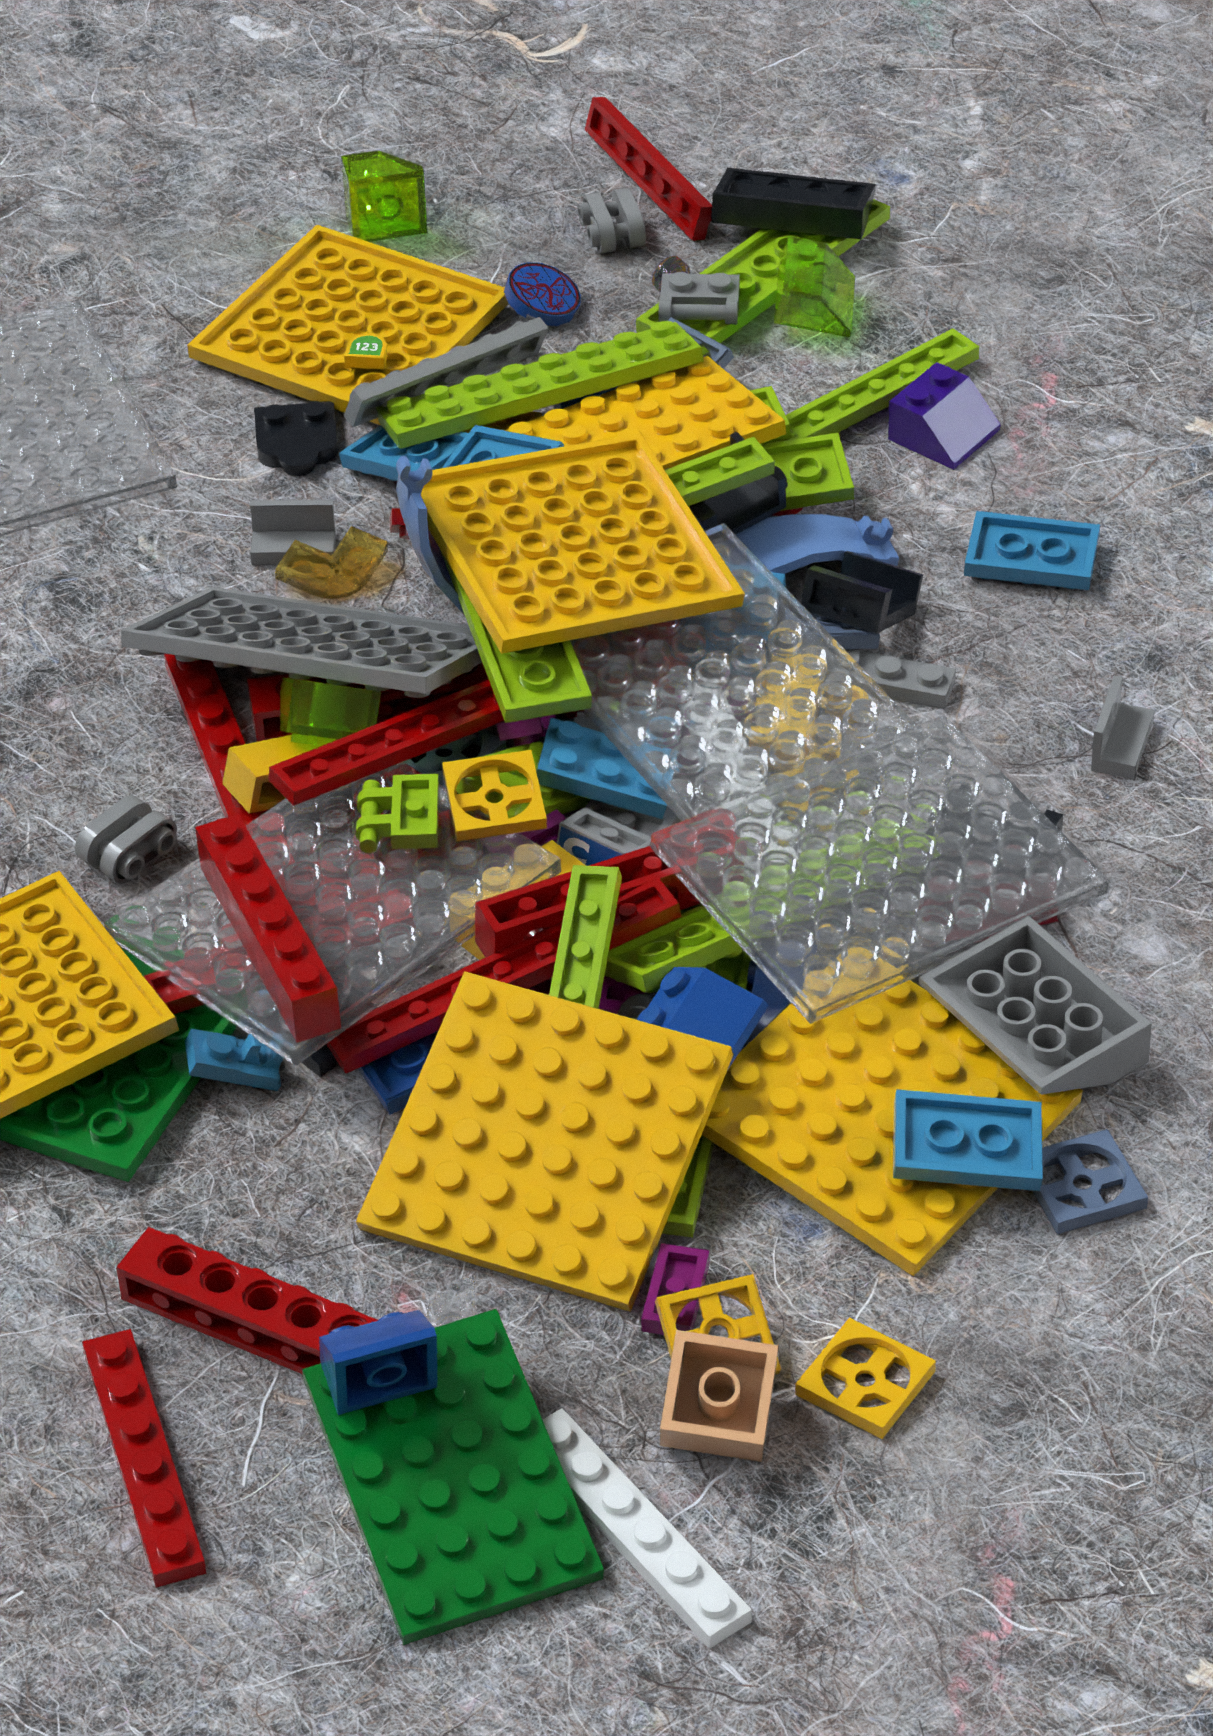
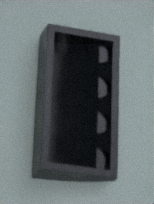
[711,168,876,239]

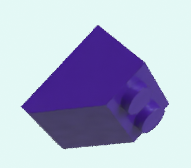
[888,362,1001,470]

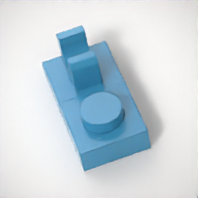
[185,1029,285,1091]

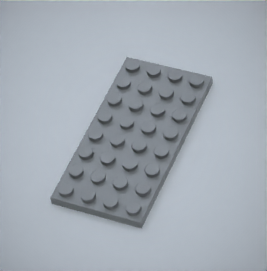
[121,587,482,698]

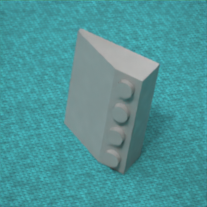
[919,915,1152,1094]

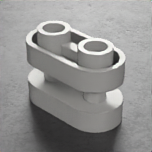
[577,187,646,254]
[75,795,177,883]

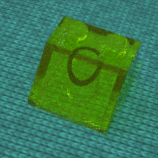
[341,150,428,242]
[774,236,855,338]
[280,678,381,745]

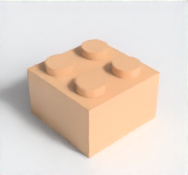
[660,1330,779,1462]

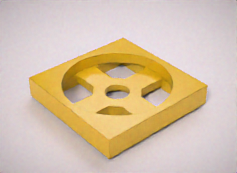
[442,750,547,841]
[655,1274,781,1375]
[795,1317,936,1439]

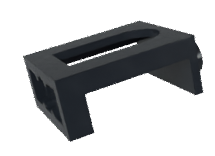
[800,551,923,634]

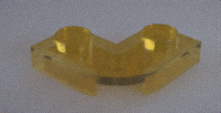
[275,526,388,599]

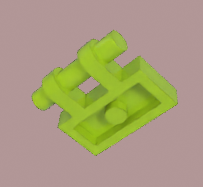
[355,774,439,853]

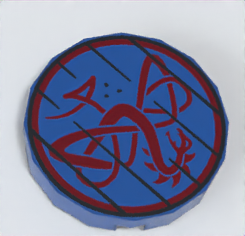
[504,262,581,326]

